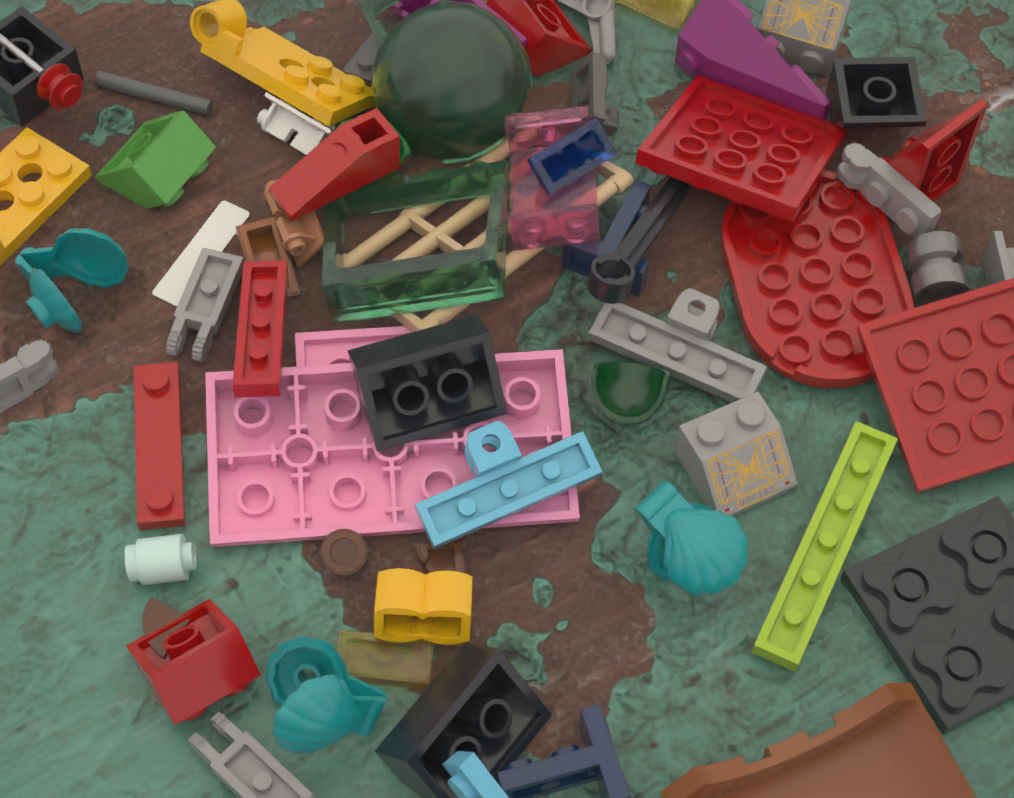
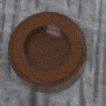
[320,529,368,575]

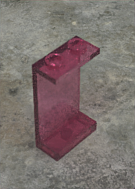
[505,106,601,251]

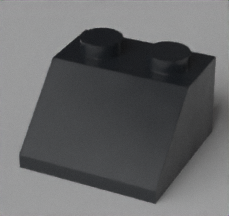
[826,57,927,128]

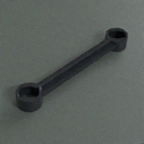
[587,177,693,304]

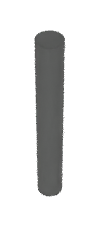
[94,71,213,116]

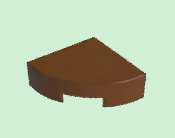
[415,539,465,574]
[143,597,190,658]

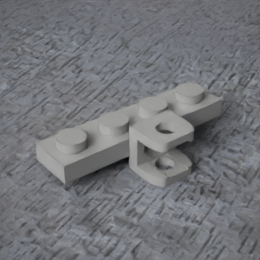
[589,288,767,403]

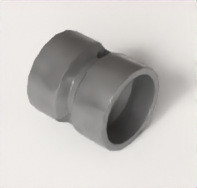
[905,231,970,307]

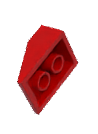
[882,99,988,202]

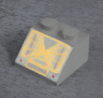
[758,0,852,77]
[674,392,798,517]

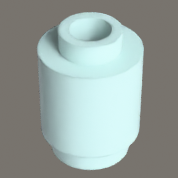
[125,534,197,586]

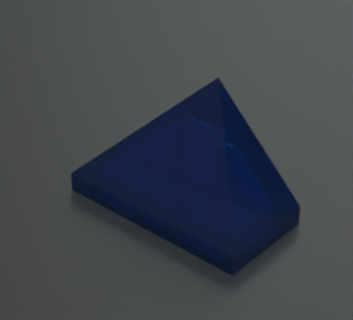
[526,117,617,196]

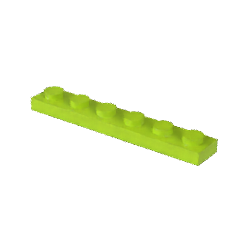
[752,421,898,672]

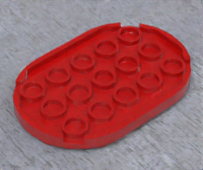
[720,170,914,388]

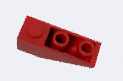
[269,108,400,222]

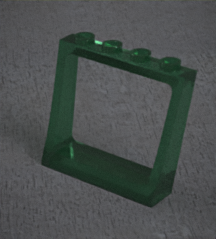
[322,160,511,324]

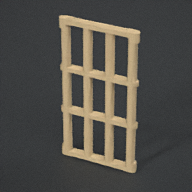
[329,116,634,332]

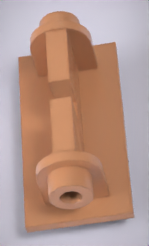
[263,180,327,268]

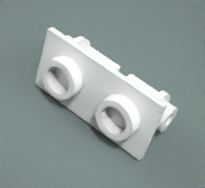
[257,92,336,155]

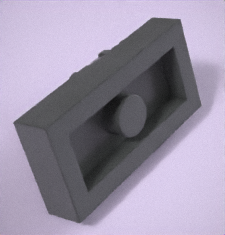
[571,51,619,142]

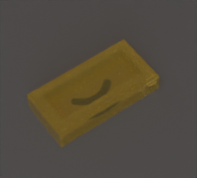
[337,630,435,689]

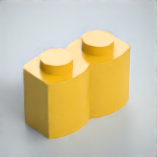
[374,568,473,645]

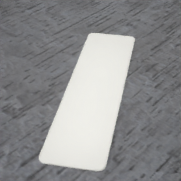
[152,201,249,306]

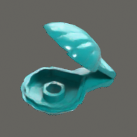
[15,228,129,333]
[634,480,749,596]
[265,636,387,754]

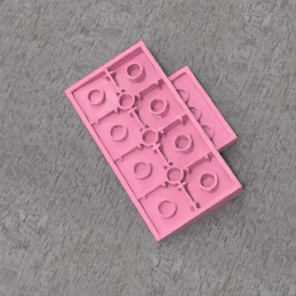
[205,326,580,547]

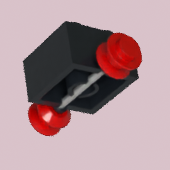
[0,6,84,127]

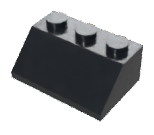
[347,314,508,451]
[375,642,552,798]

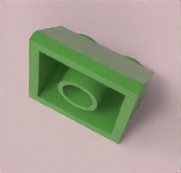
[95,110,216,209]

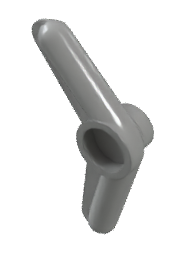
[557,0,616,65]

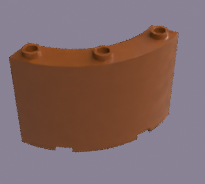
[661,682,977,798]

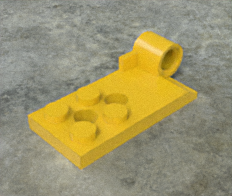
[190,0,378,126]
[0,127,92,266]

